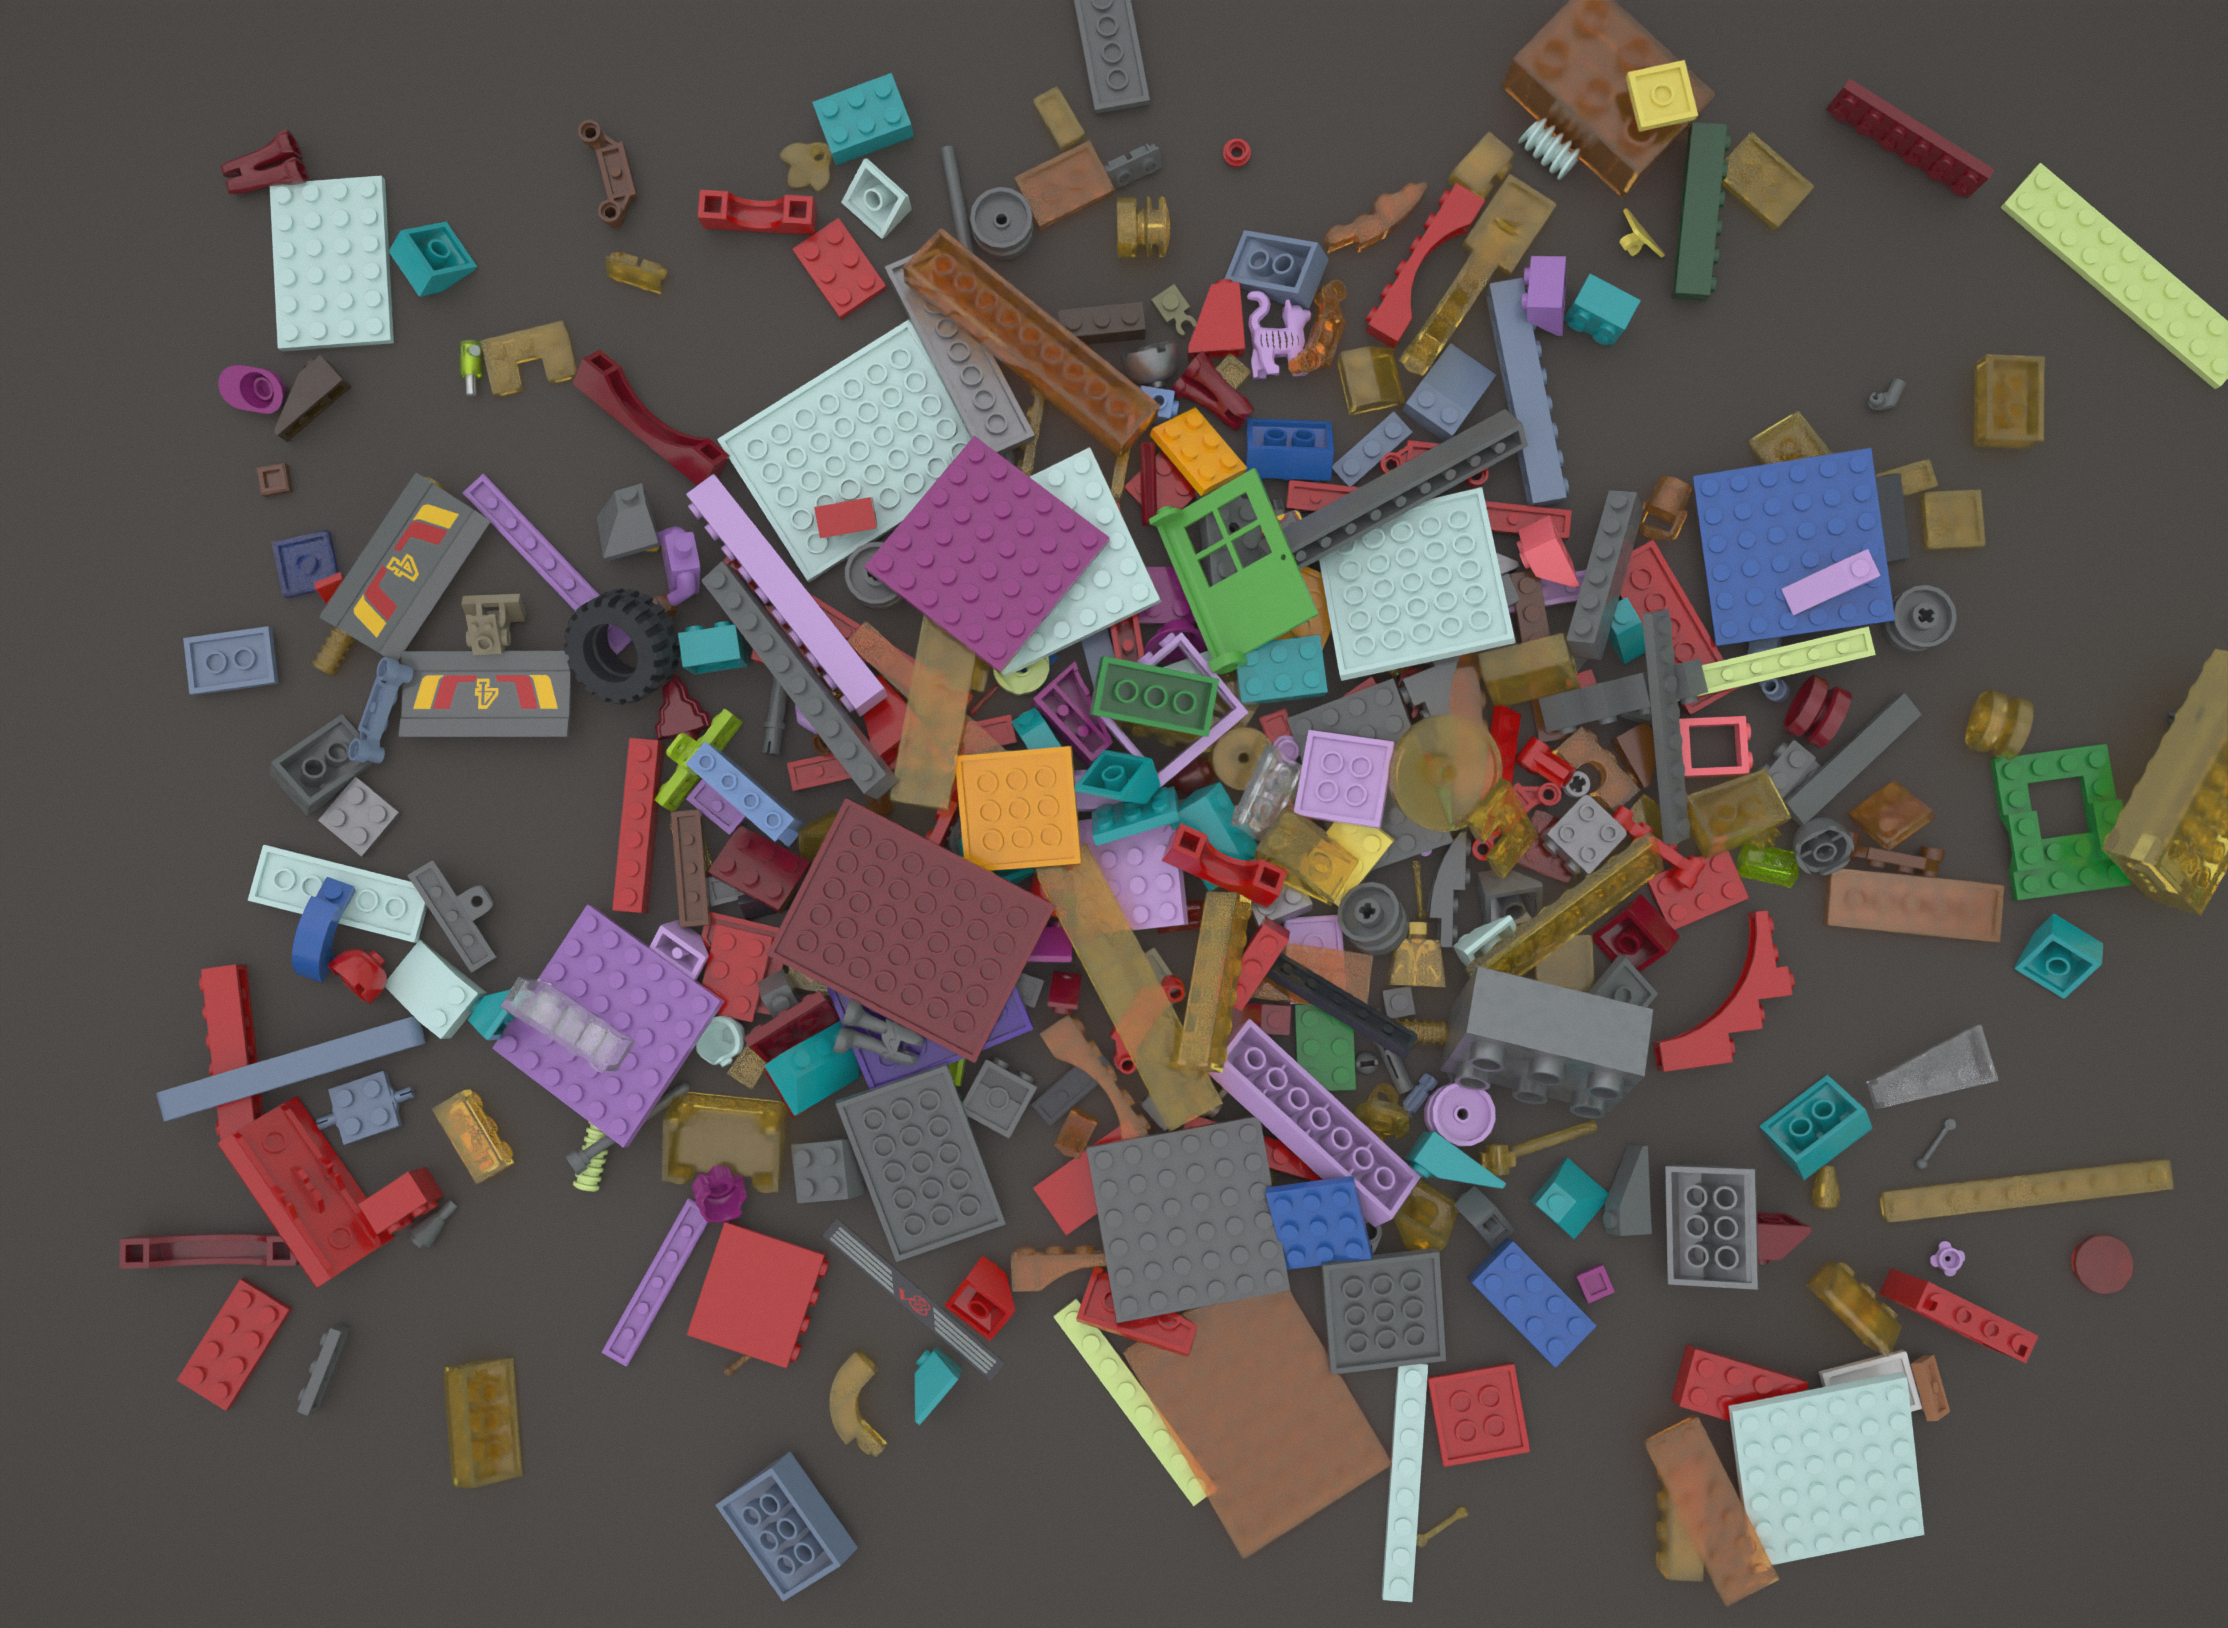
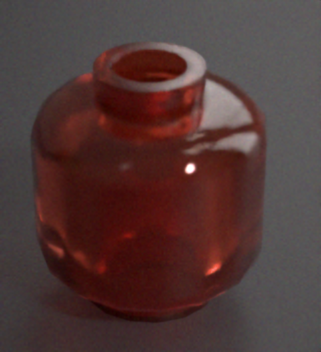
[1171,755,1215,796]

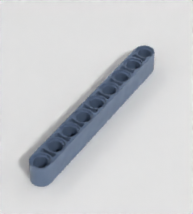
[156,1016,426,1122]

